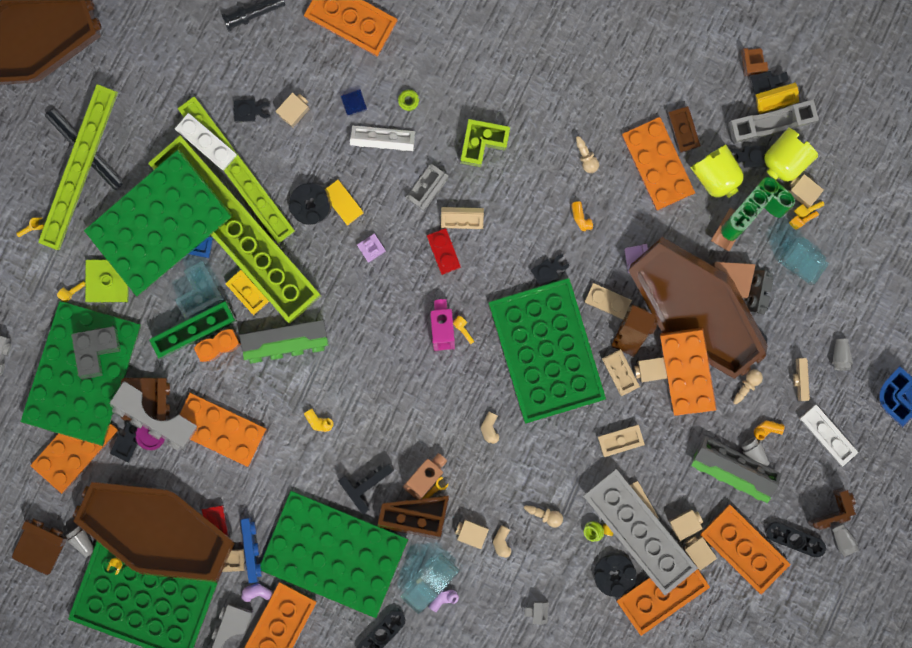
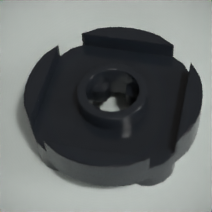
[289,183,332,225]
[594,554,637,597]

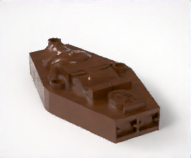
[0,0,102,85]
[628,237,768,379]
[73,482,234,582]

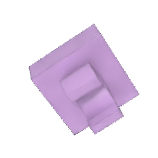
[357,234,386,263]

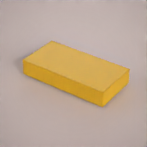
[755,82,799,114]
[326,180,364,226]

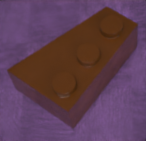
[611,305,658,357]
[378,496,449,540]

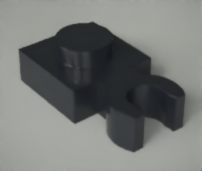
[234,100,271,123]
[730,146,766,168]
[530,254,570,287]
[110,423,138,463]

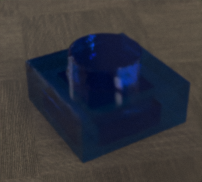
[341,89,367,117]

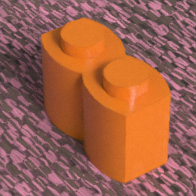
[194,329,241,362]

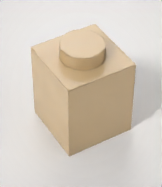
[276,93,310,128]
[789,174,824,208]
[634,357,667,382]
[668,509,703,541]
[455,519,489,549]
[683,536,717,571]

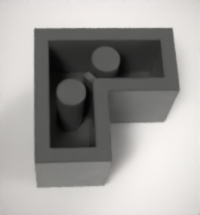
[72,327,121,379]

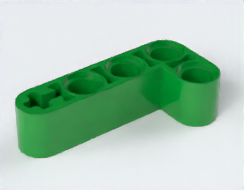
[721,177,795,241]

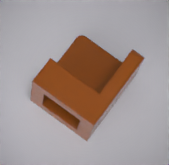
[741,48,768,76]

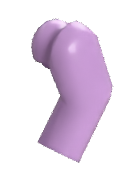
[241,583,274,602]
[428,589,459,613]

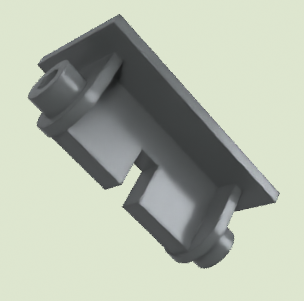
[747,270,774,315]

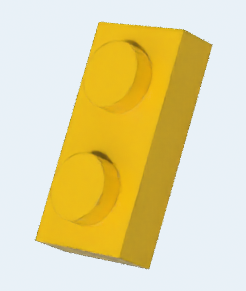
[225,270,269,315]

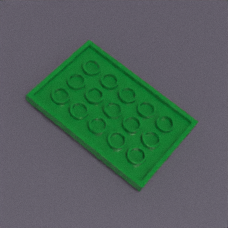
[84,150,233,297]
[488,278,606,424]
[20,301,141,446]
[261,491,409,618]
[68,541,218,648]

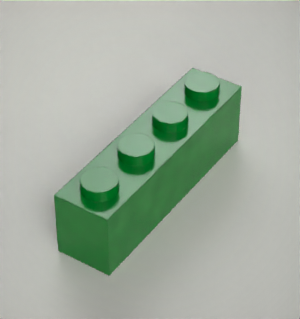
[149,301,237,359]

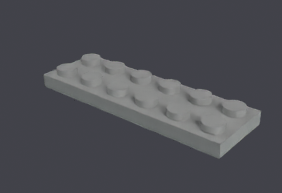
[583,469,698,595]

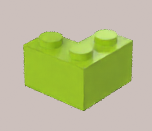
[461,119,510,167]

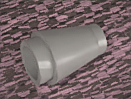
[832,339,853,371]
[741,437,770,466]
[832,524,859,557]
[66,526,94,558]

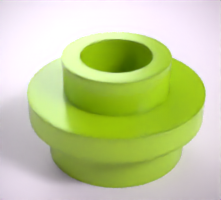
[398,90,419,111]
[584,521,604,542]

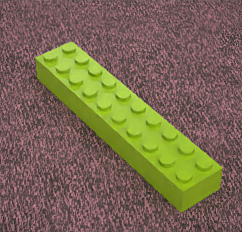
[148,136,322,324]

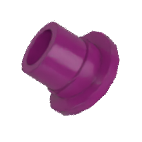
[136,426,165,451]

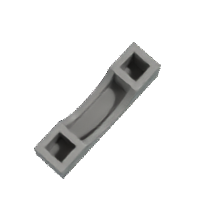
[728,100,819,144]
[110,382,197,451]
[208,603,254,648]

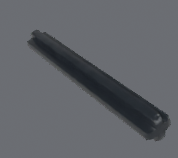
[45,109,123,190]

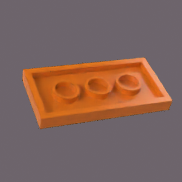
[304,0,398,57]
[621,117,695,211]
[660,328,717,416]
[179,393,267,467]
[30,423,119,494]
[700,504,791,595]
[616,552,710,636]
[245,582,317,648]

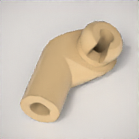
[481,411,499,444]
[493,525,511,558]

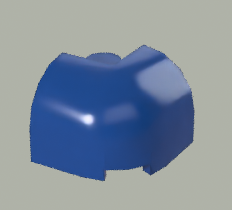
[879,366,912,428]

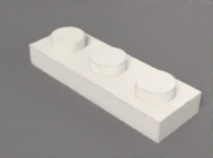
[175,113,237,171]
[350,125,415,151]
[799,405,858,467]

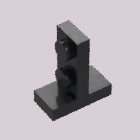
[338,463,394,515]

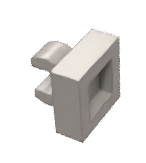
[524,601,549,625]

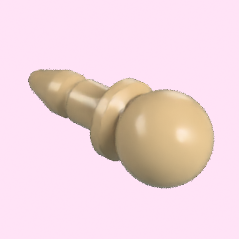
[576,136,599,173]
[733,369,763,405]
[524,505,563,528]

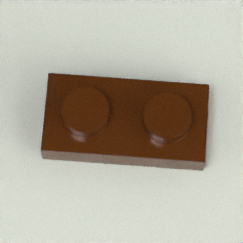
[668,106,701,153]

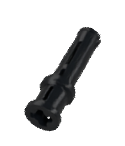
[221,0,286,32]

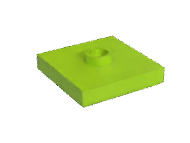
[85,260,129,302]

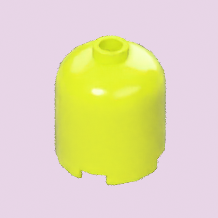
[764,127,818,182]
[690,144,744,198]

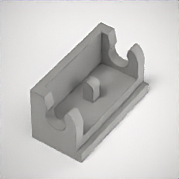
[405,164,449,212]

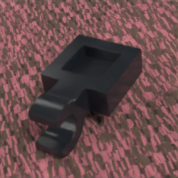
[750,71,789,95]

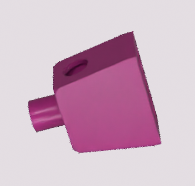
[430,299,455,351]

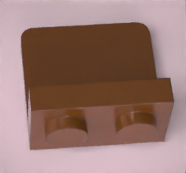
[120,378,170,421]
[808,488,856,530]
[12,518,68,575]

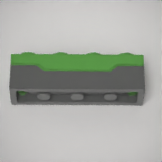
[240,320,329,364]
[691,436,781,503]

